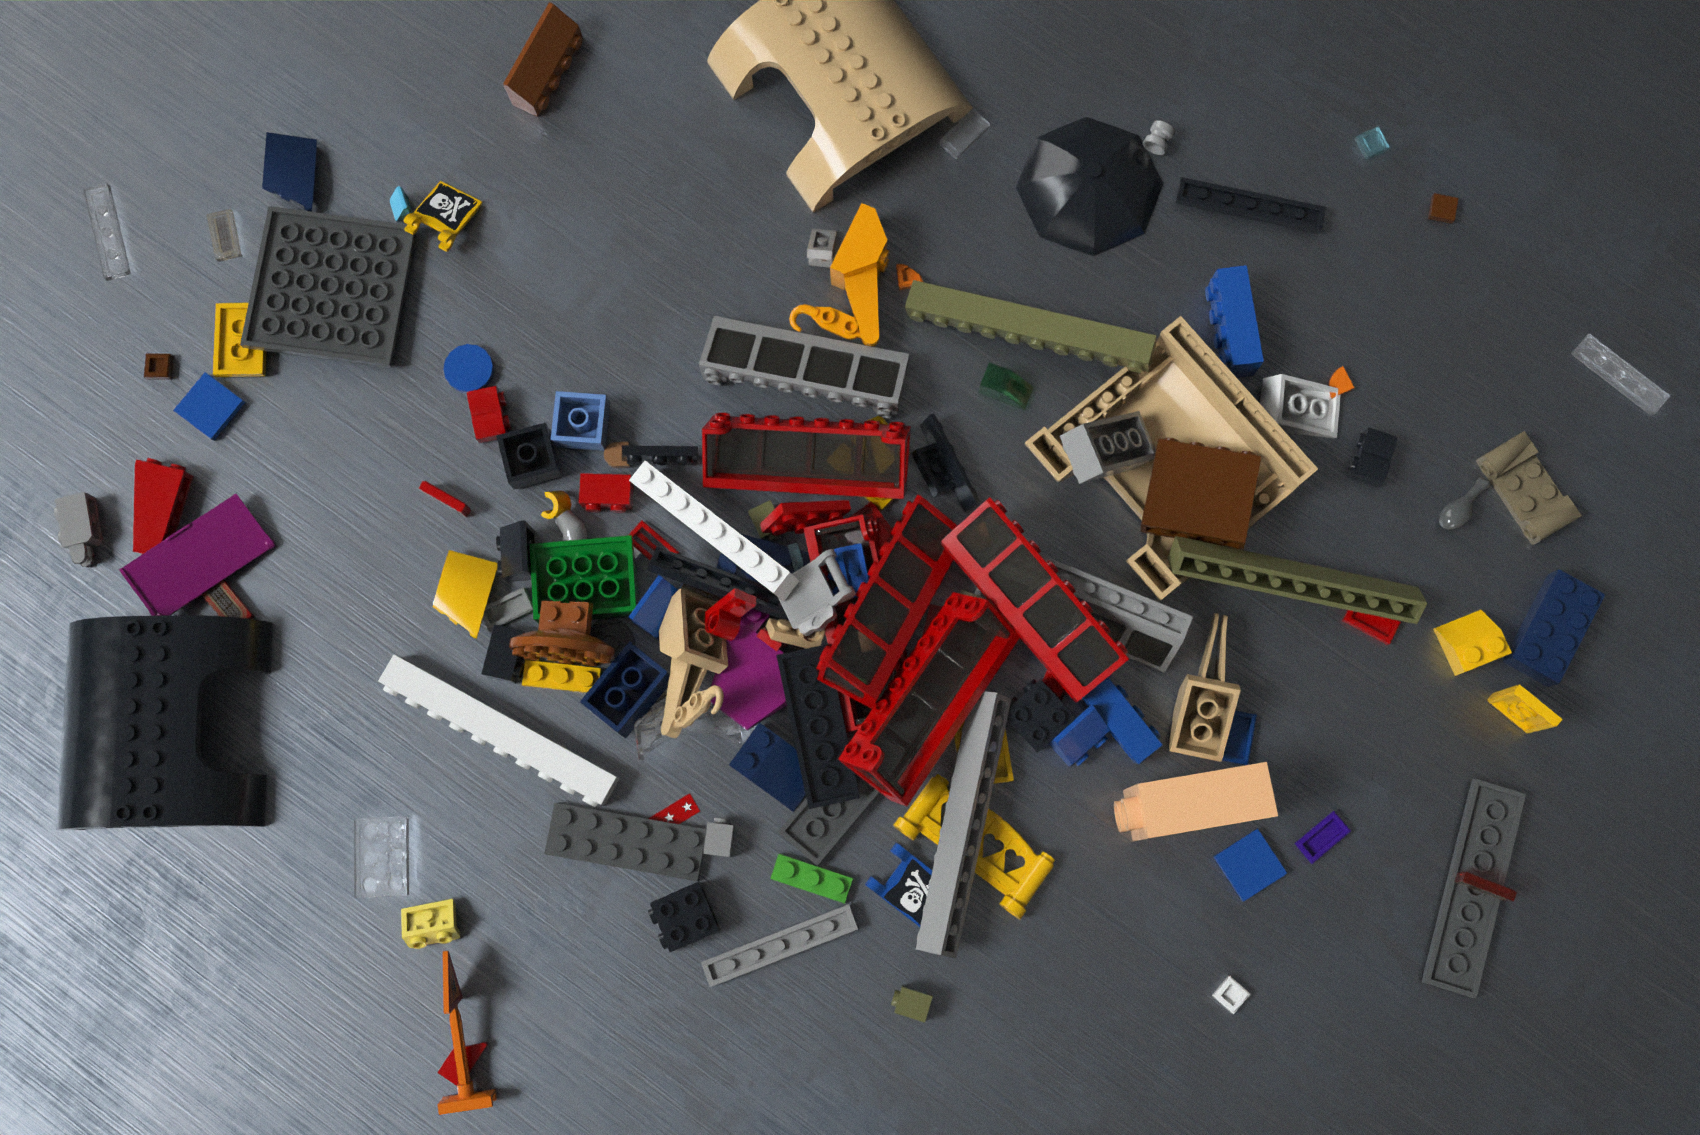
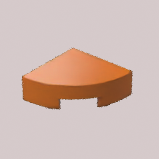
[896,264,923,290]
[1328,366,1354,399]

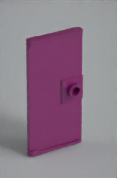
[119,494,275,616]

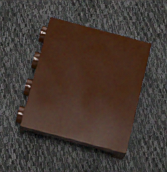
[1140,438,1262,550]

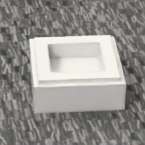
[1212,975,1250,1014]

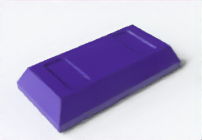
[1294,811,1351,864]

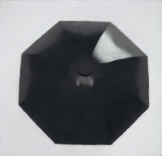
[1016,117,1163,256]

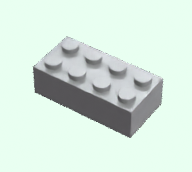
[1060,411,1156,484]

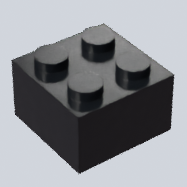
[496,422,563,490]

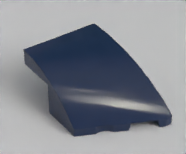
[262,132,317,212]

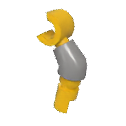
[541,490,587,541]

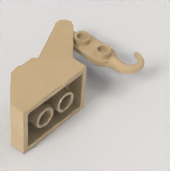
[659,588,728,738]

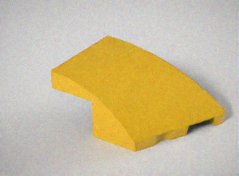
[433,550,498,639]

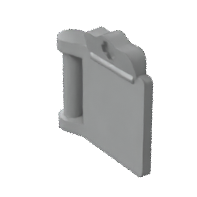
[778,549,856,636]

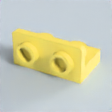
[401,899,460,949]

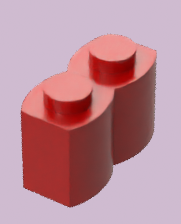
[467,386,512,444]

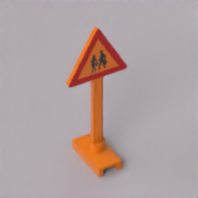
[437,951,497,1115]

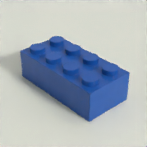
[1205,265,1264,378]

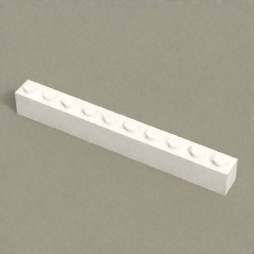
[378,655,620,807]

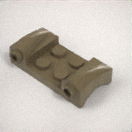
[1476,431,1582,545]

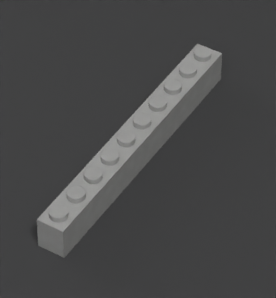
[916,691,1011,959]

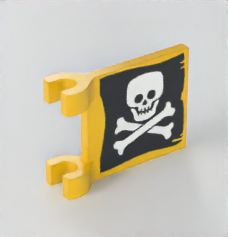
[403,181,482,252]

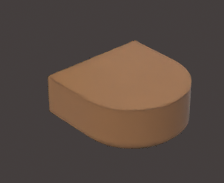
[604,441,630,468]

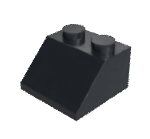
[496,520,535,582]

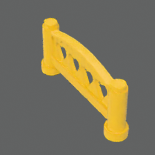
[893,774,1055,920]

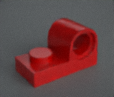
[705,588,756,641]

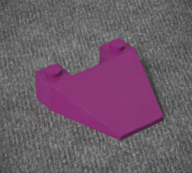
[711,609,787,730]

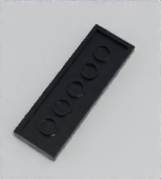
[776,644,860,809]

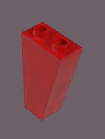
[133,458,194,555]

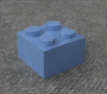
[551,391,610,451]

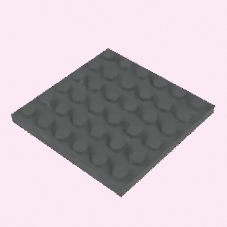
[240,206,416,368]

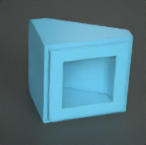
[390,186,413,222]

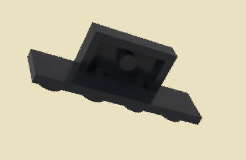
[911,413,980,512]

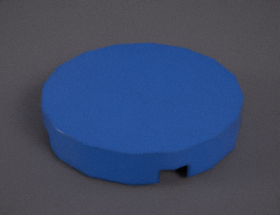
[443,344,494,393]

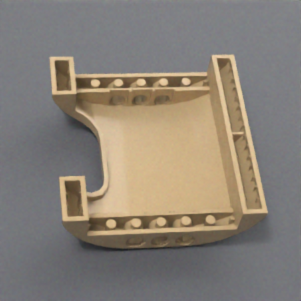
[707,0,974,213]
[1025,316,1318,601]

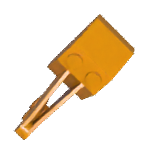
[789,203,890,347]

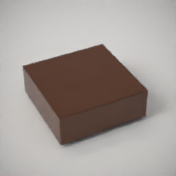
[1428,193,1459,224]
[144,353,174,380]

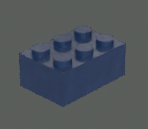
[580,641,669,739]

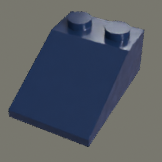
[729,722,806,812]

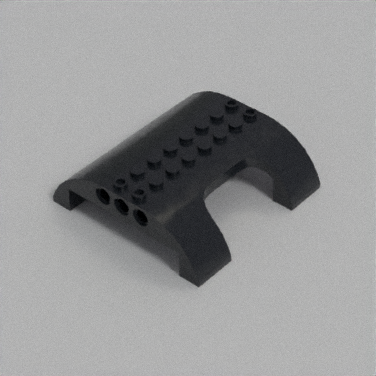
[56,615,273,831]

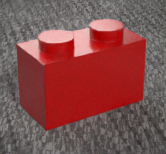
[579,473,634,513]

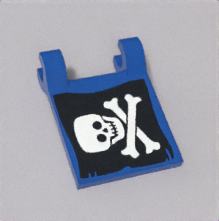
[865,843,932,927]

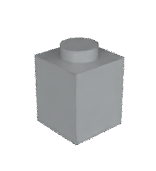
[703,818,735,857]

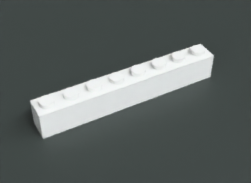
[629,461,800,601]

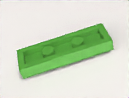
[770,854,853,903]

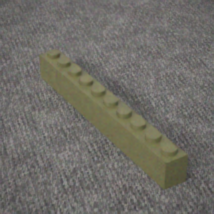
[905,280,1156,373]
[1168,536,1427,624]

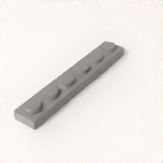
[701,904,858,987]

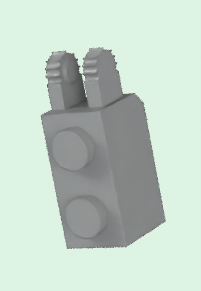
[54,492,103,568]

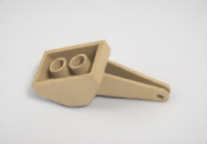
[1169,613,1241,762]

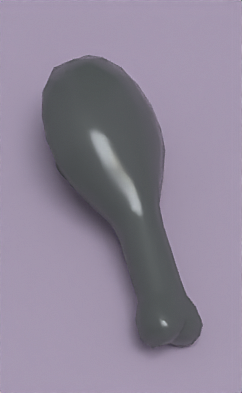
[1439,478,1491,530]

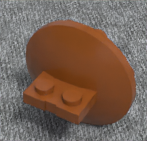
[509,601,615,666]

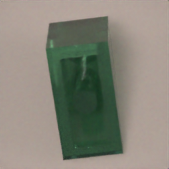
[978,362,1034,411]

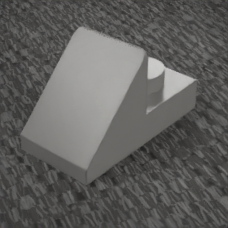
[807,228,836,268]

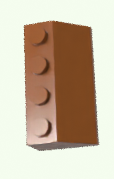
[503,2,583,117]

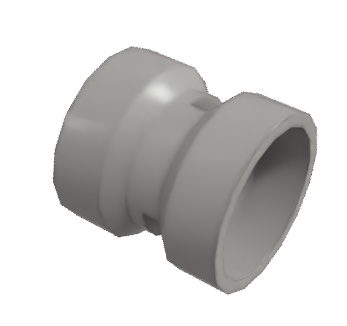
[1143,121,1175,155]

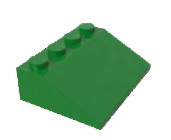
[530,535,639,624]

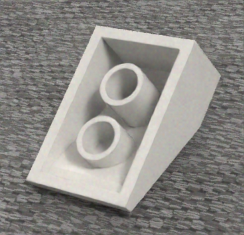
[1260,374,1341,438]

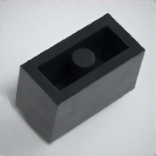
[481,624,526,684]

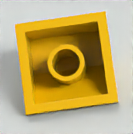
[1433,610,1512,676]

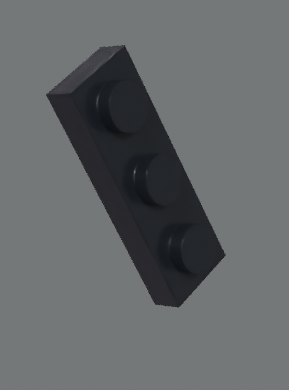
[622,445,698,466]

